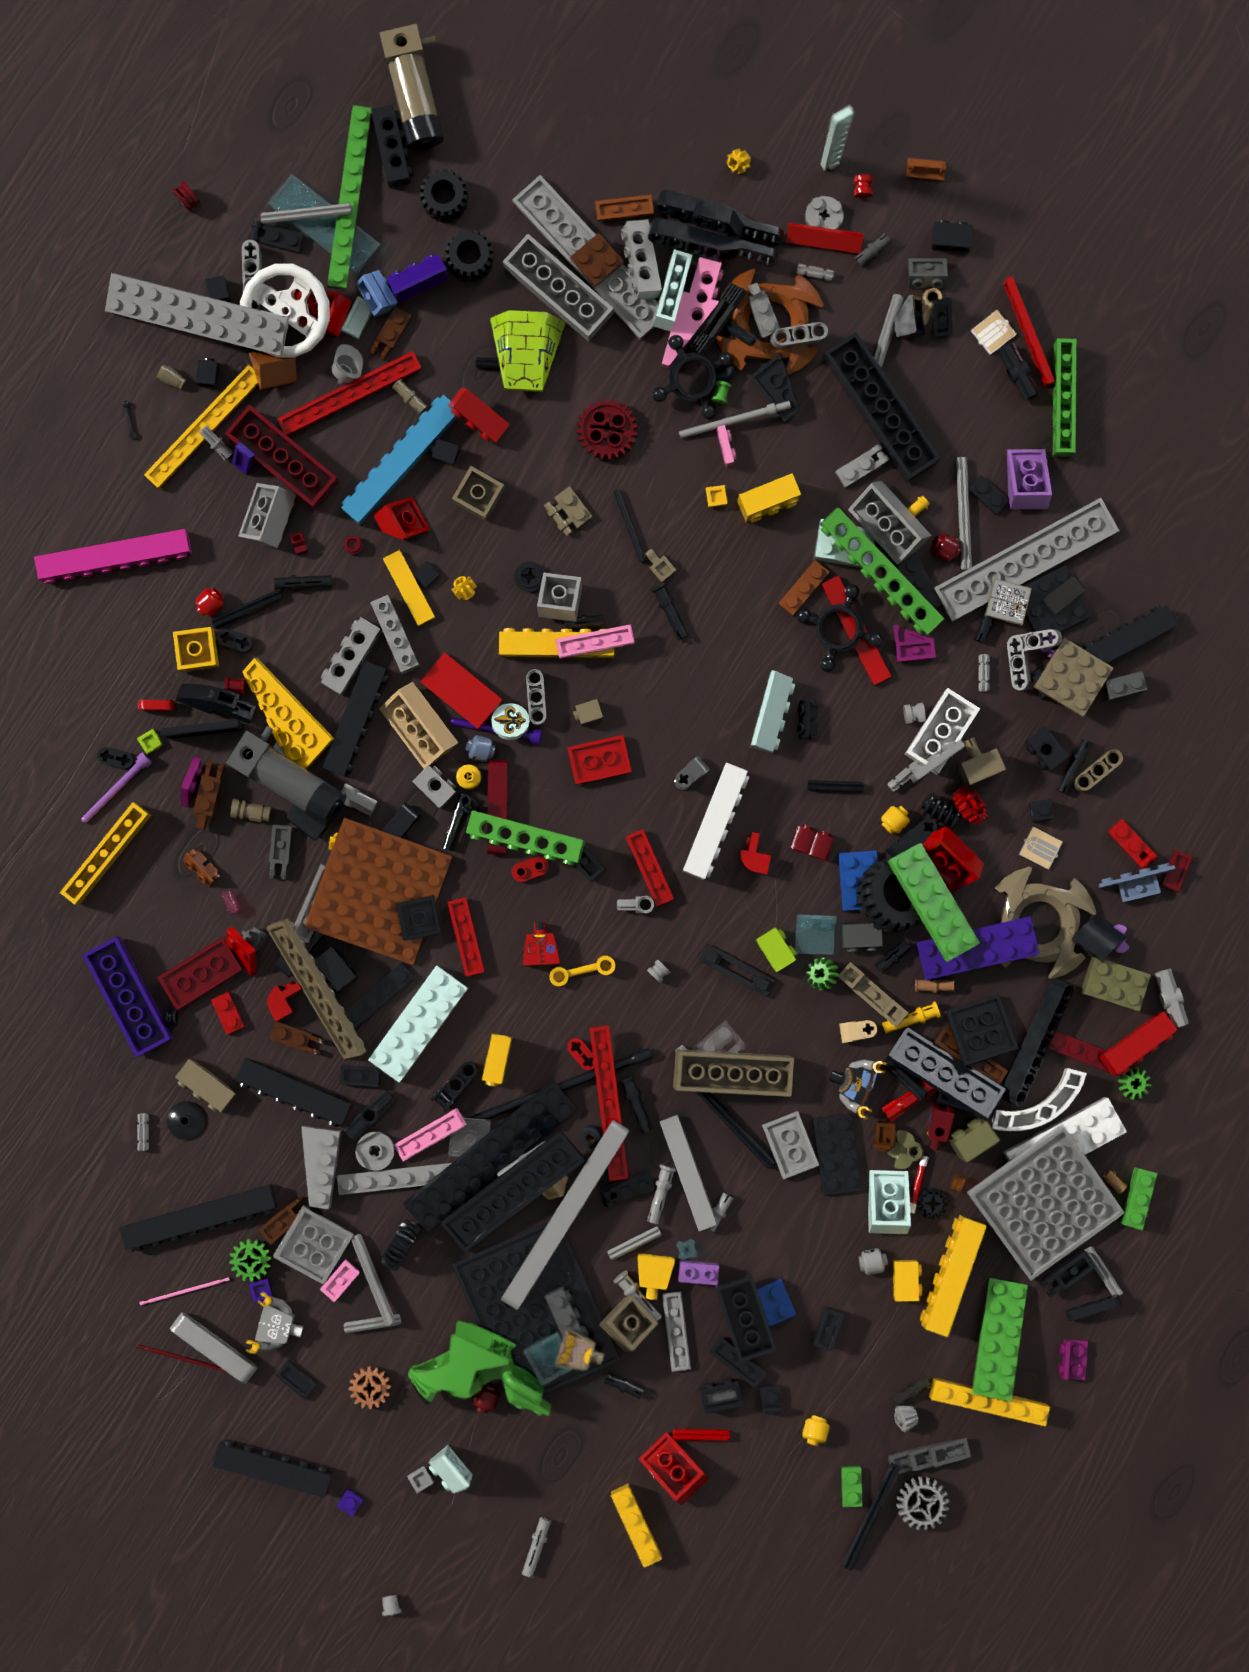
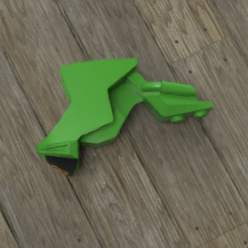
[408,1321,552,1416]

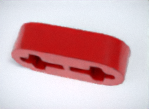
[138,700,175,711]
[567,1038,595,1070]

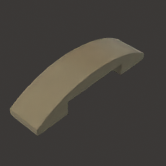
[839,962,908,1027]

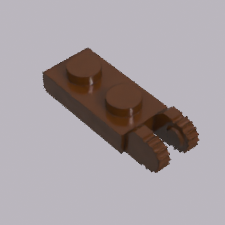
[370,306,412,360]
[269,1021,326,1056]
[258,1196,311,1245]

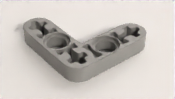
[1007,629,1062,691]

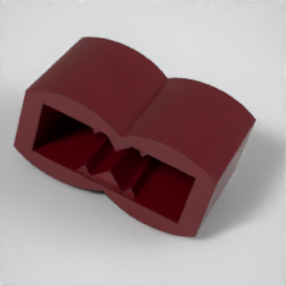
[790,824,834,861]

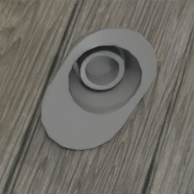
[332,344,363,384]

